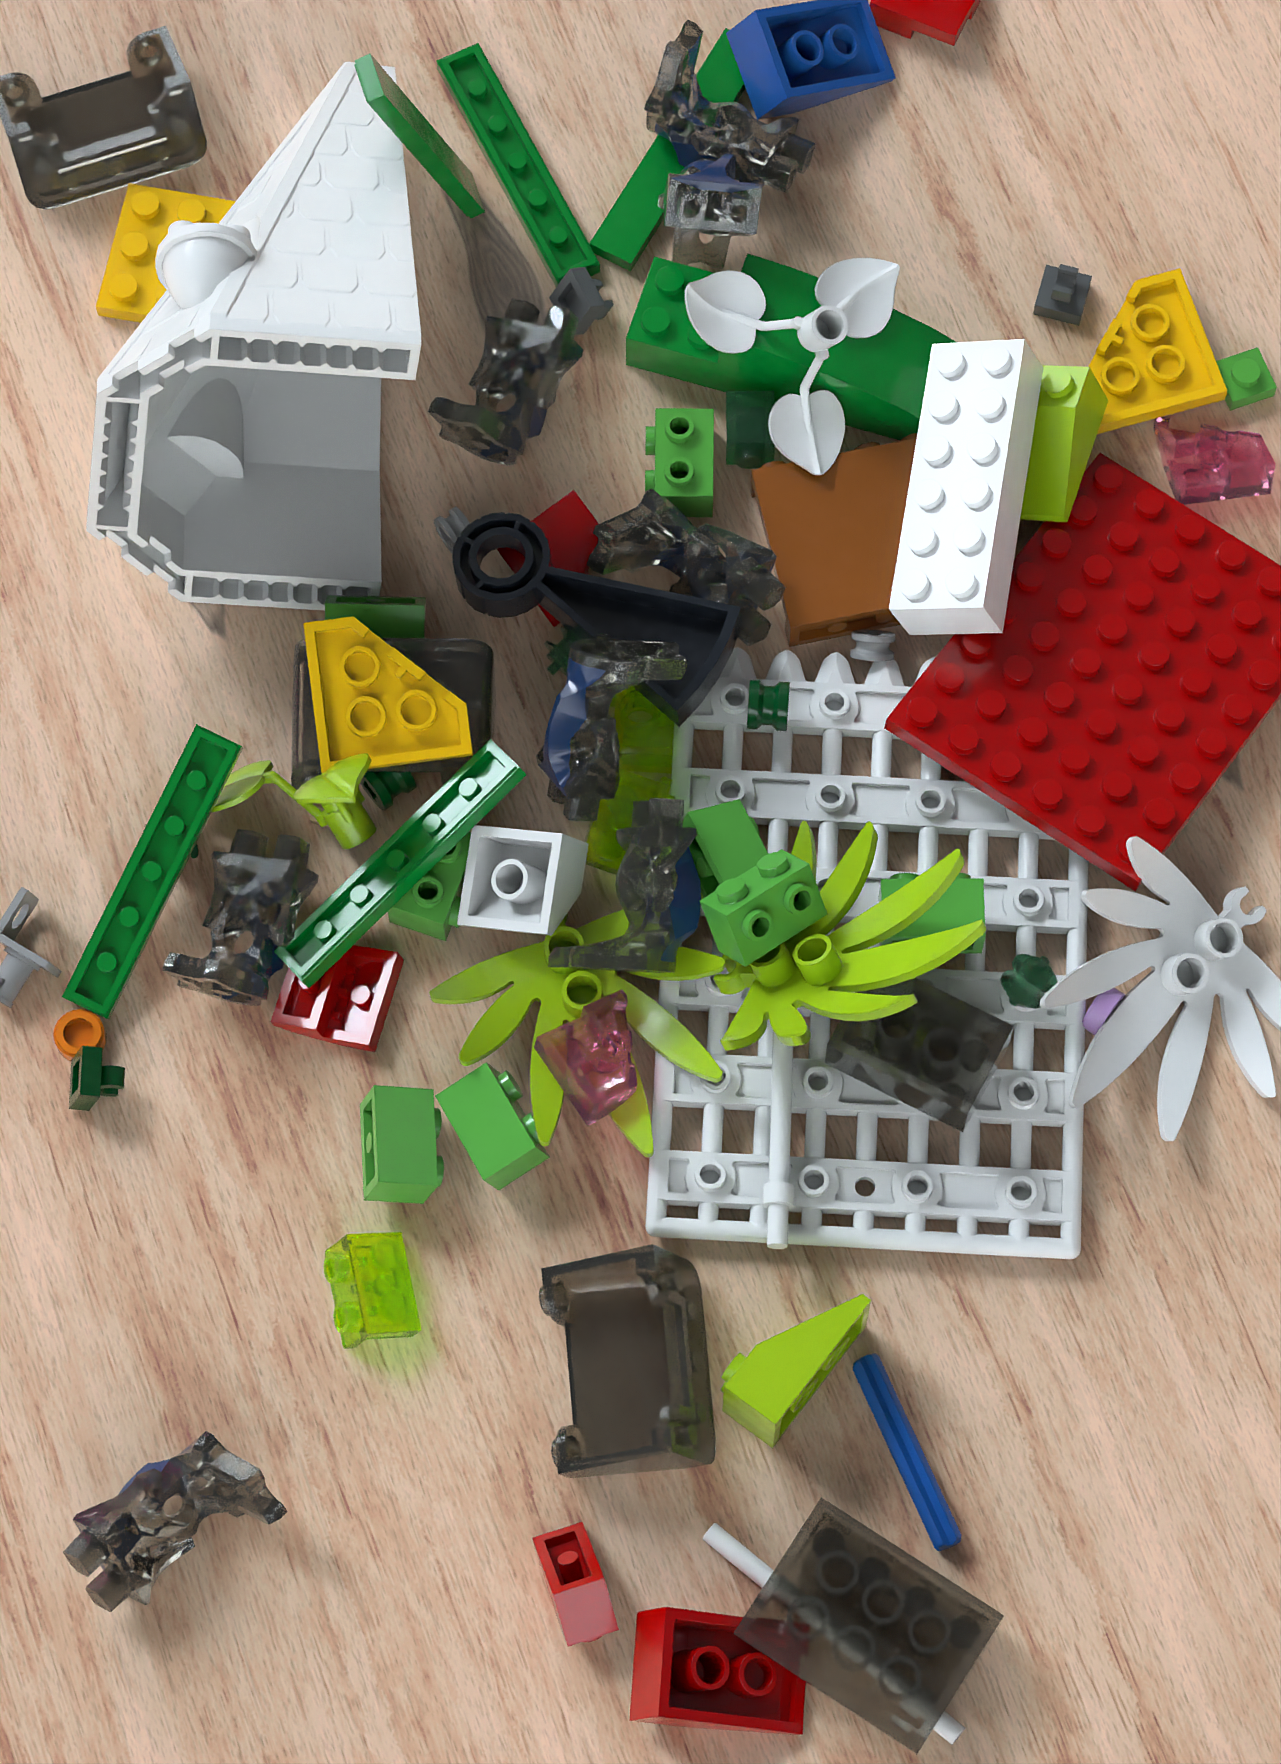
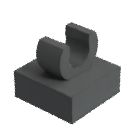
[1033,264,1092,326]
[549,267,614,336]

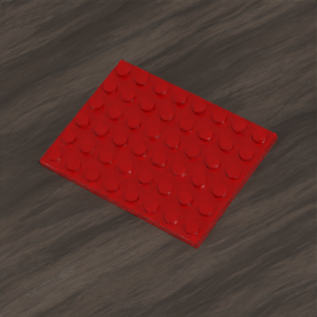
[884,452,1281,892]

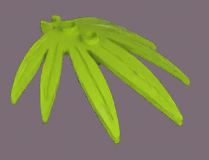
[713,821,986,1050]
[429,893,725,1157]

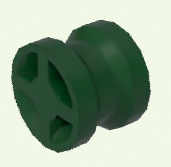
[747,680,790,731]
[360,764,417,810]

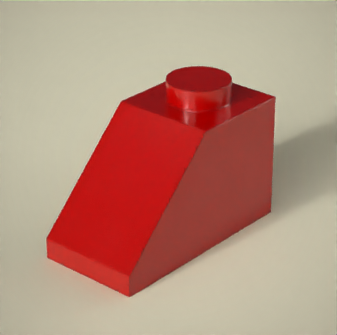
[532,1522,619,1647]

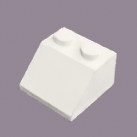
[457,825,588,936]

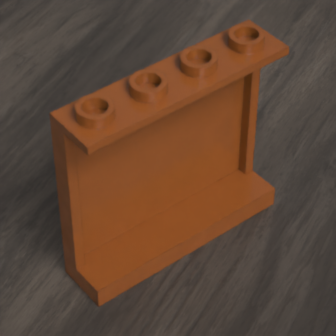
[750,433,918,647]

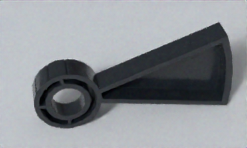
[452,512,742,727]

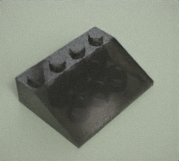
[733,1497,1004,1755]

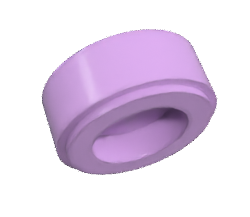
[1082,988,1125,1035]

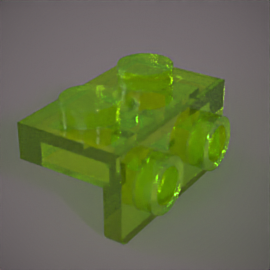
[584,765,675,881]
[324,1232,422,1349]

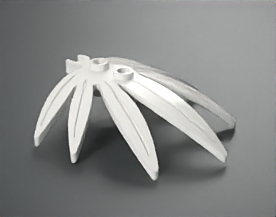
[1040,836,1281,1141]

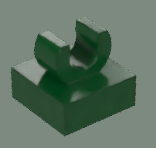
[69,1046,125,1111]

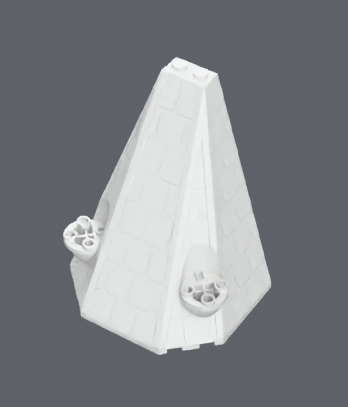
[86,62,421,611]

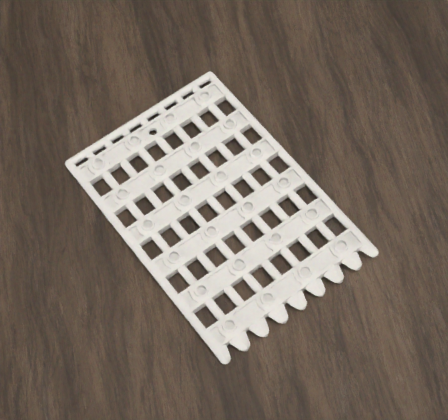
[645,647,1089,1259]

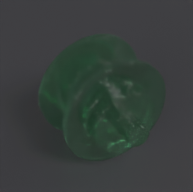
[544,625,597,676]
[1000,954,1058,1009]

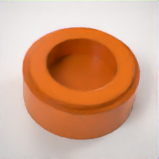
[53,1009,106,1061]

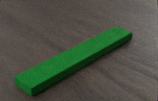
[589,28,746,272]
[436,43,600,287]
[354,53,485,219]
[62,724,243,1019]
[274,739,527,988]

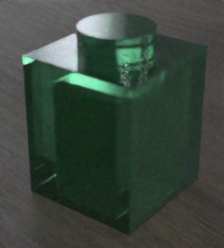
[725,391,775,469]

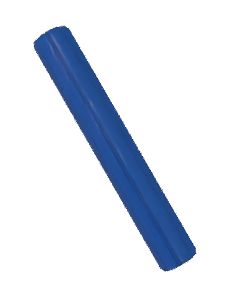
[853,1353,962,1551]

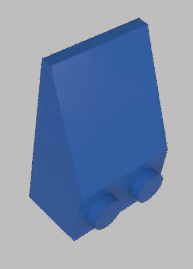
[726,0,896,120]

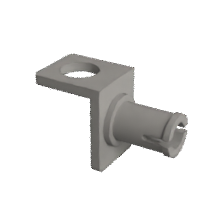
[0,887,62,1008]

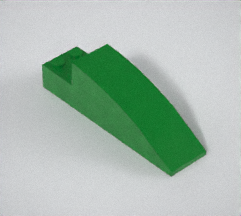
[626,253,958,441]

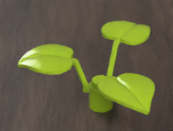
[211,753,377,849]

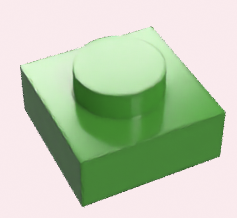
[1216,347,1277,411]

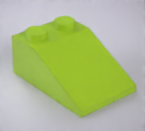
[1020,365,1108,522]
[721,1294,871,1448]

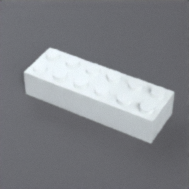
[889,339,1043,635]

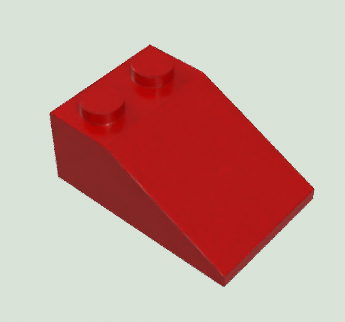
[629,1607,809,1735]

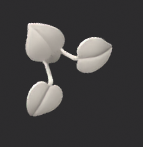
[685,258,900,475]

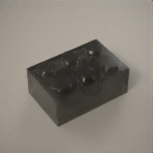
[825,977,1014,1132]

